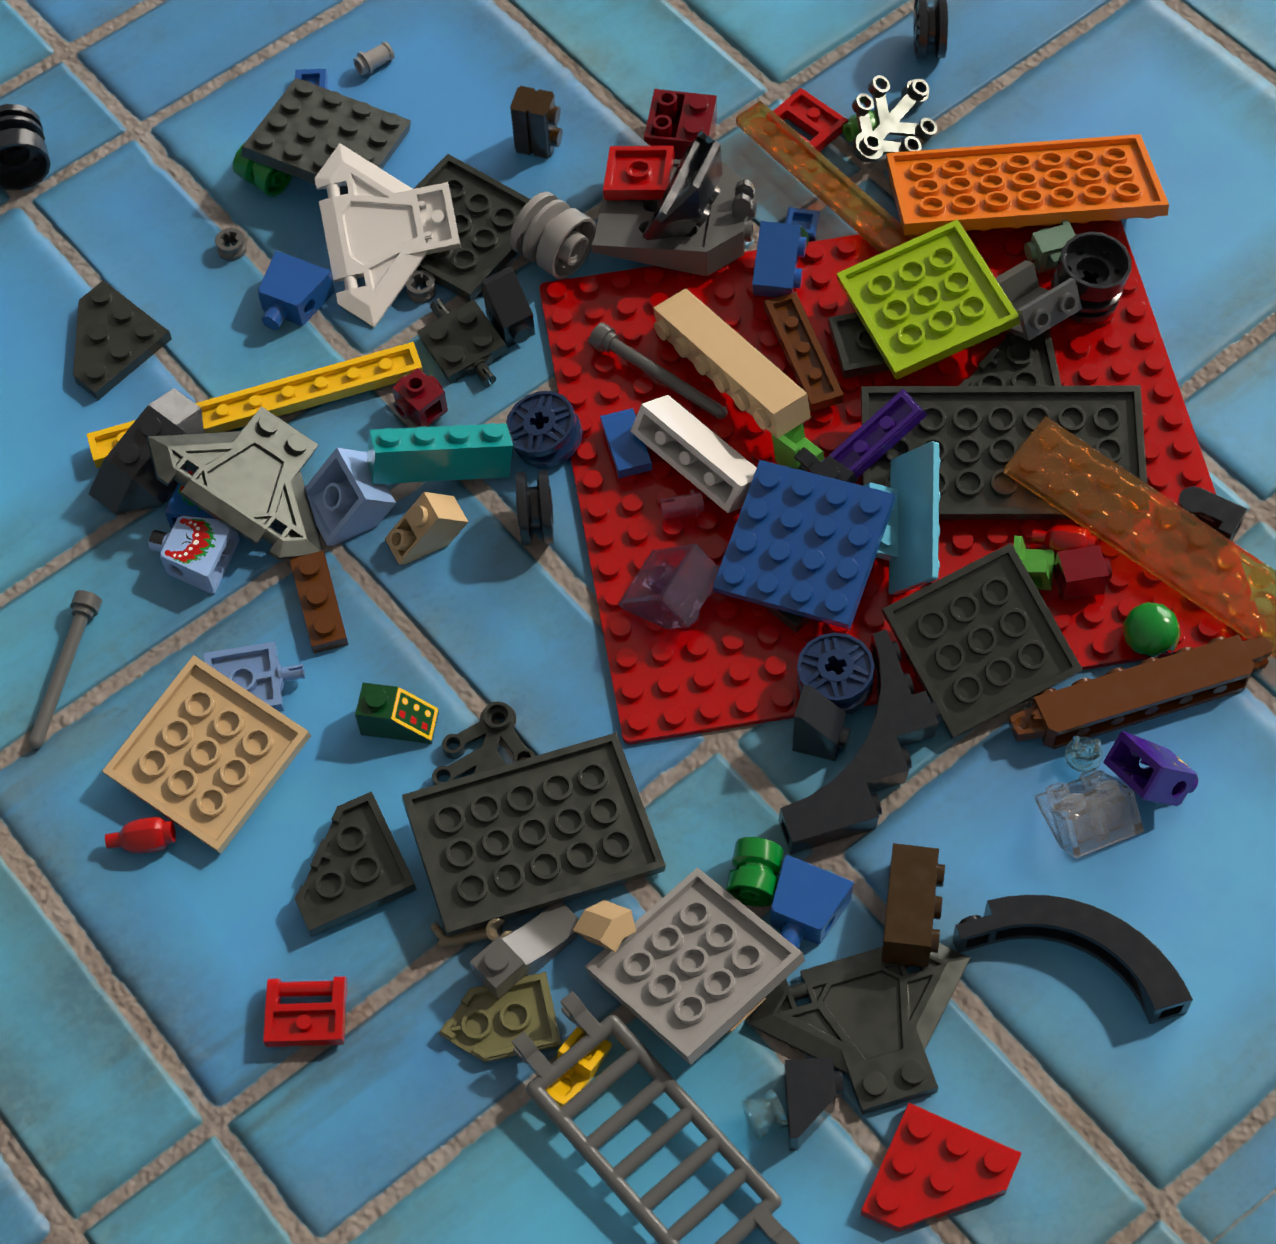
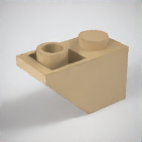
[385,492,468,565]

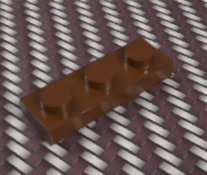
[290,550,349,654]

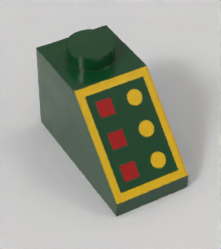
[355,682,439,744]

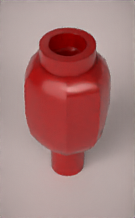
[1031,525,1098,556]
[105,817,176,854]

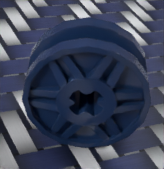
[506,391,583,468]
[797,632,875,714]

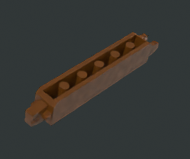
[1009,635,1273,749]

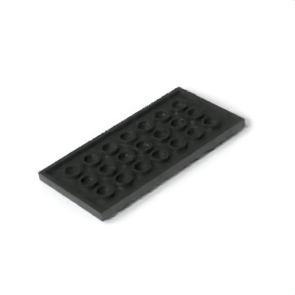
[861,385,1149,520]

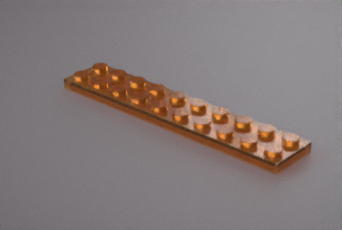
[1003,416,1276,658]

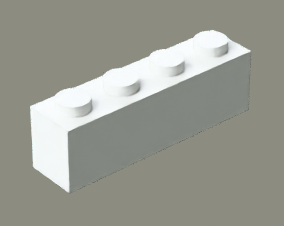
[630,395,757,513]

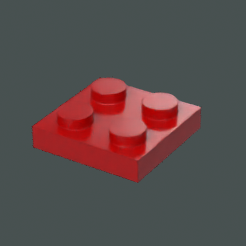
[603,146,675,200]

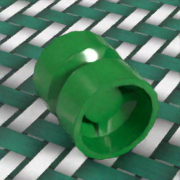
[233,145,293,197]
[726,837,784,907]

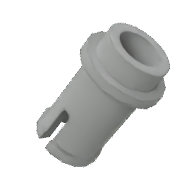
[353,41,395,76]

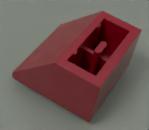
[644,89,717,160]

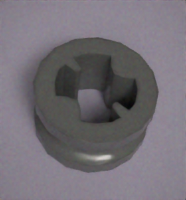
[215,228,247,261]
[406,270,436,304]

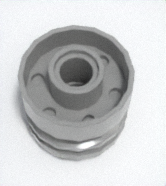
[510,192,596,279]

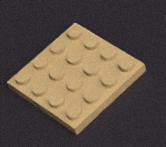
[102,655,311,854]

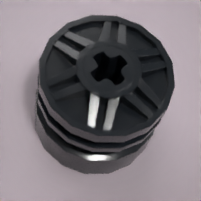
[0,104,51,190]
[1050,232,1132,324]

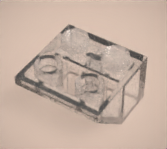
[1034,770,1144,859]

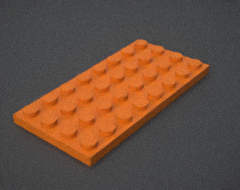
[886,134,1169,236]

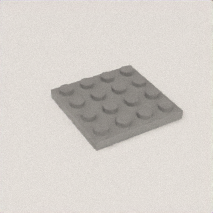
[585,867,805,1065]

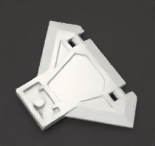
[315,143,461,328]

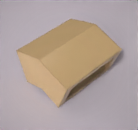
[573,900,636,952]

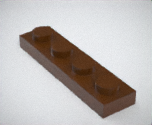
[764,292,844,412]

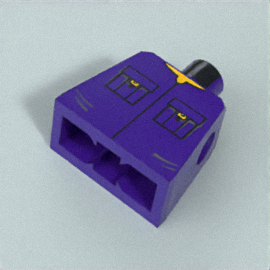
[1103,731,1198,806]

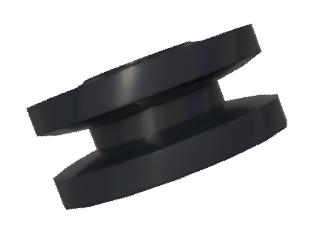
[913,0,948,59]
[516,470,554,546]

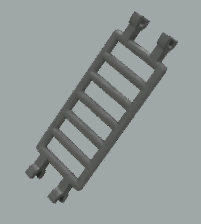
[512,991,799,1244]

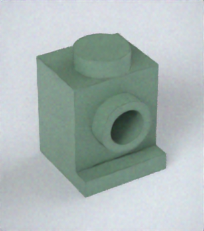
[1024,220,1076,274]

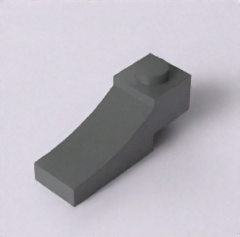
[470,902,579,999]

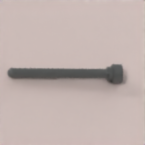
[588,322,728,419]
[28,590,102,750]

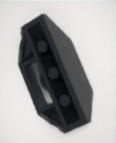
[642,131,723,240]
[88,388,204,515]

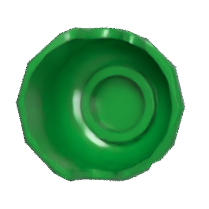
[1122,602,1181,657]

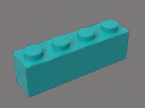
[367,423,513,484]

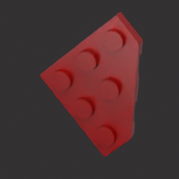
[860,1103,1022,1232]

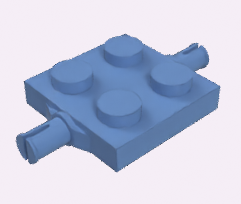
[203,641,305,711]

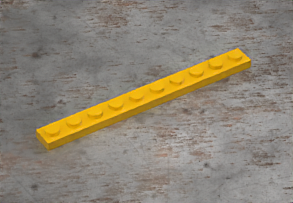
[87,342,424,468]

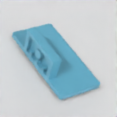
[863,441,941,595]

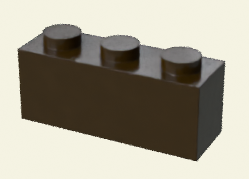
[881,843,945,967]

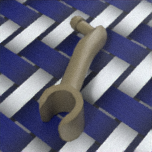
[430,918,512,947]

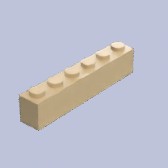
[653,288,811,439]

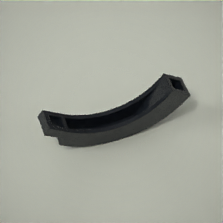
[952,895,1193,1024]

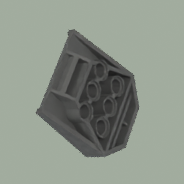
[592,159,757,276]

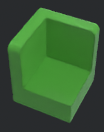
[772,423,824,471]
[1013,536,1055,590]

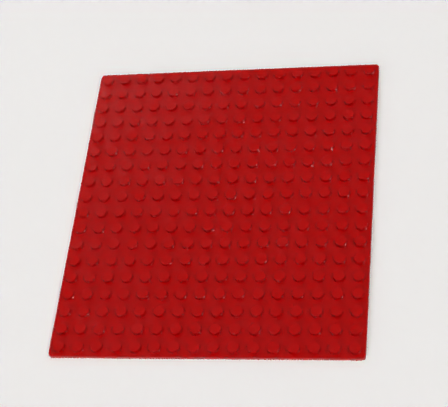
[539,220,1264,745]

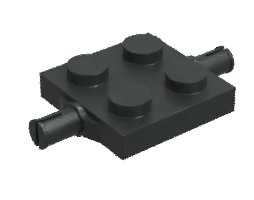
[417,299,508,387]

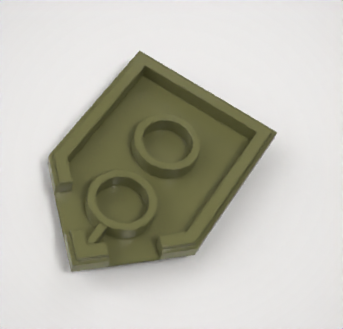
[439,972,562,1063]

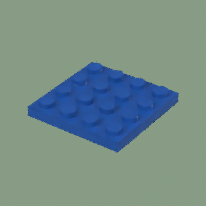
[712,460,896,629]

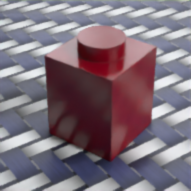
[1054,545,1112,600]

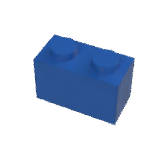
[752,221,807,297]

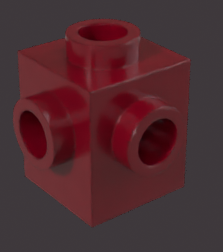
[392,368,448,427]

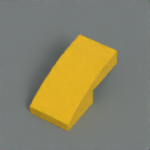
[546,1027,612,1107]

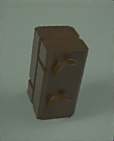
[510,86,562,159]

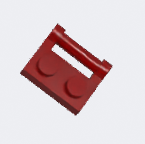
[763,88,848,161]
[263,976,348,1047]

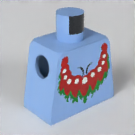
[149,516,240,595]

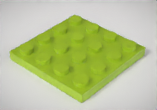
[836,219,1020,380]

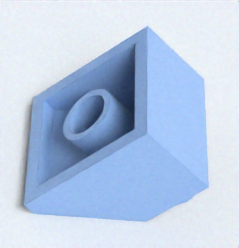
[305,448,396,546]

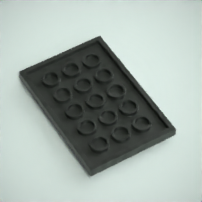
[402,733,666,938]

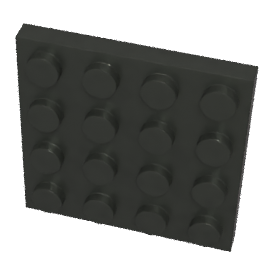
[241,78,411,195]
[414,154,530,302]
[881,543,1083,739]

